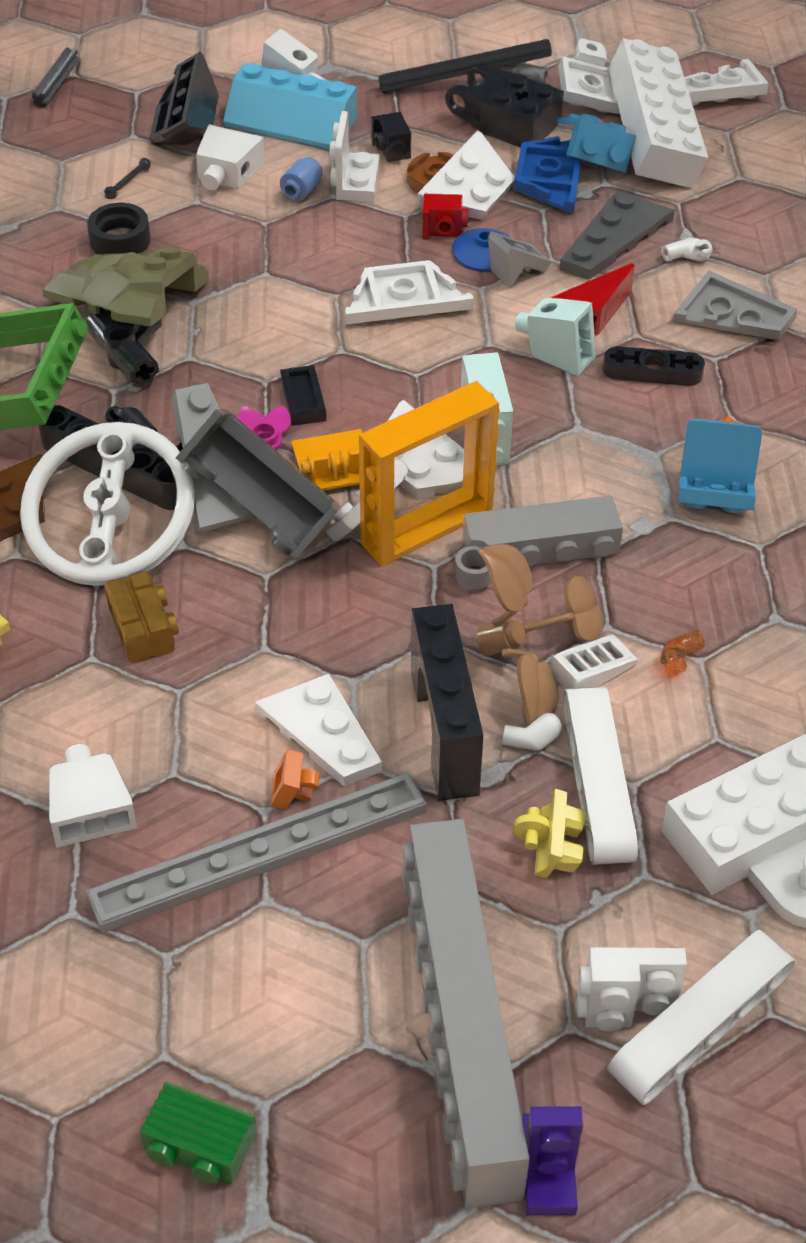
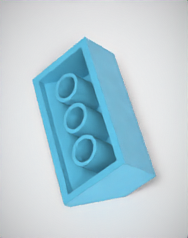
[223,63,357,150]

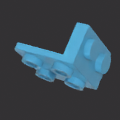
[557,113,636,173]
[678,419,762,513]

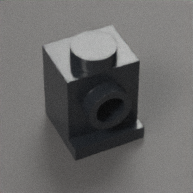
[371,112,411,162]

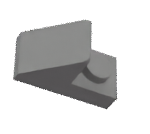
[488,231,551,287]

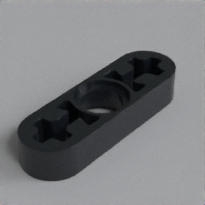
[603,346,705,386]

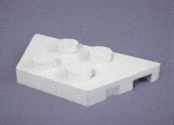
[415,130,515,220]
[345,260,474,324]
[388,400,464,499]

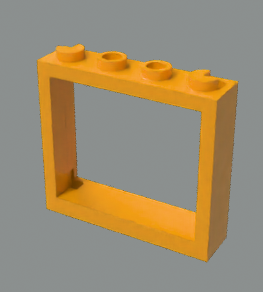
[359,381,500,567]

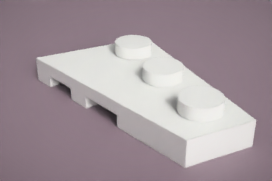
[255,674,382,787]

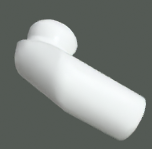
[661,237,712,262]
[502,713,562,751]

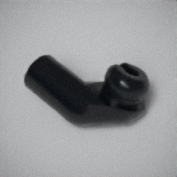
[105,406,157,432]

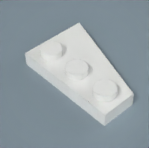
[684,59,768,105]

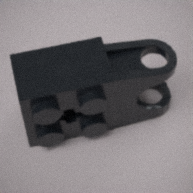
[445,65,564,148]

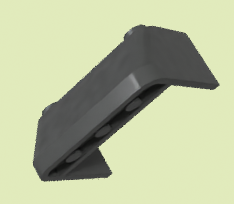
[176,409,340,560]

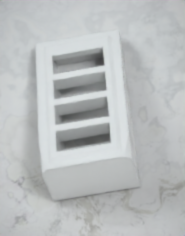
[551,634,638,689]

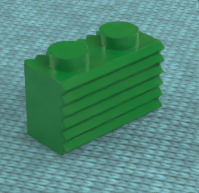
[140,1082,257,1184]

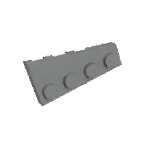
[171,383,257,534]

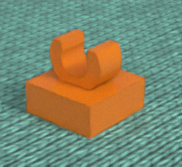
[270,749,320,810]

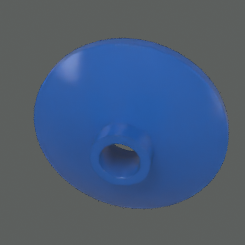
[452,228,510,272]

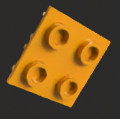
[291,429,362,491]

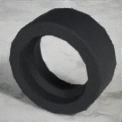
[87,202,151,254]

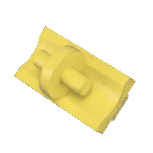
[513,789,585,879]

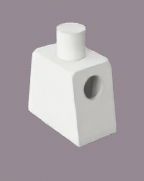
[261,29,327,80]
[196,125,265,191]
[49,744,137,848]

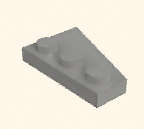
[673,271,797,340]

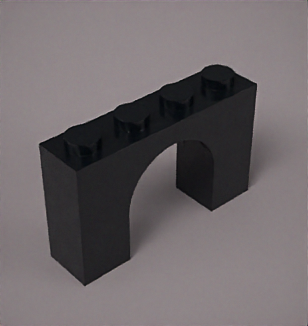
[411,604,484,801]

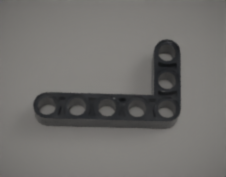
[38,405,183,510]

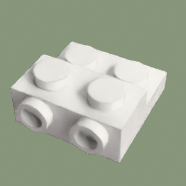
[575,947,687,1032]

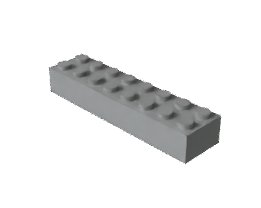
[402,819,529,1209]

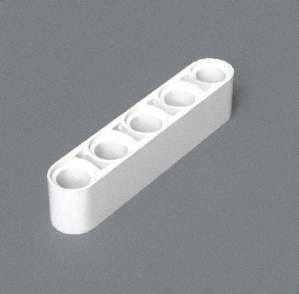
[563,687,638,865]
[607,930,796,1105]

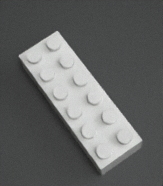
[609,38,708,188]

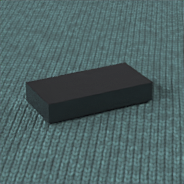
[280,365,327,426]

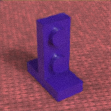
[522,1106,583,1216]

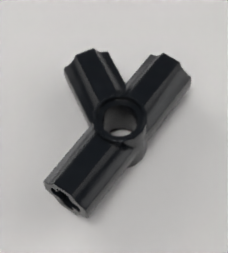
[85,307,162,386]

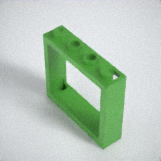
[0,303,88,430]

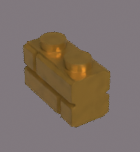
[104,571,179,664]

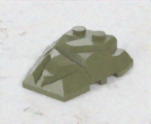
[43,246,209,326]

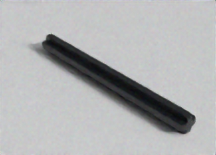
[378,39,552,92]

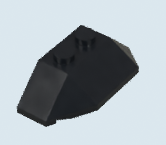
[149,51,219,144]

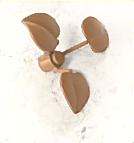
[477,544,604,727]

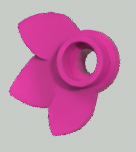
[237,406,291,451]

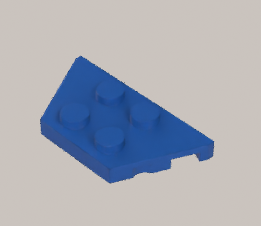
[514,136,582,214]

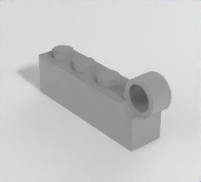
[455,495,623,589]

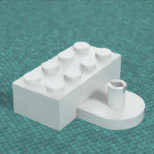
[661,734,806,928]

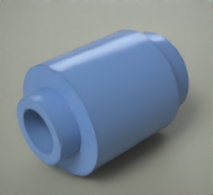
[280,157,323,202]

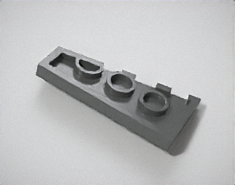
[560,190,675,280]

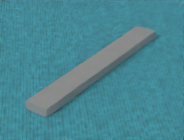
[86,772,427,933]

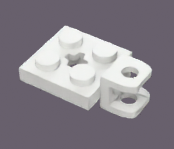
[558,38,620,115]

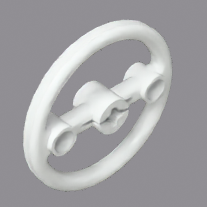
[20,422,195,586]

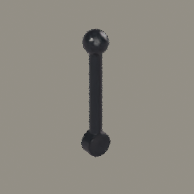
[104,158,151,199]

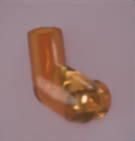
[659,630,705,676]

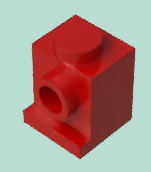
[422,193,469,240]

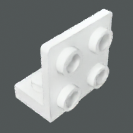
[330,111,380,202]

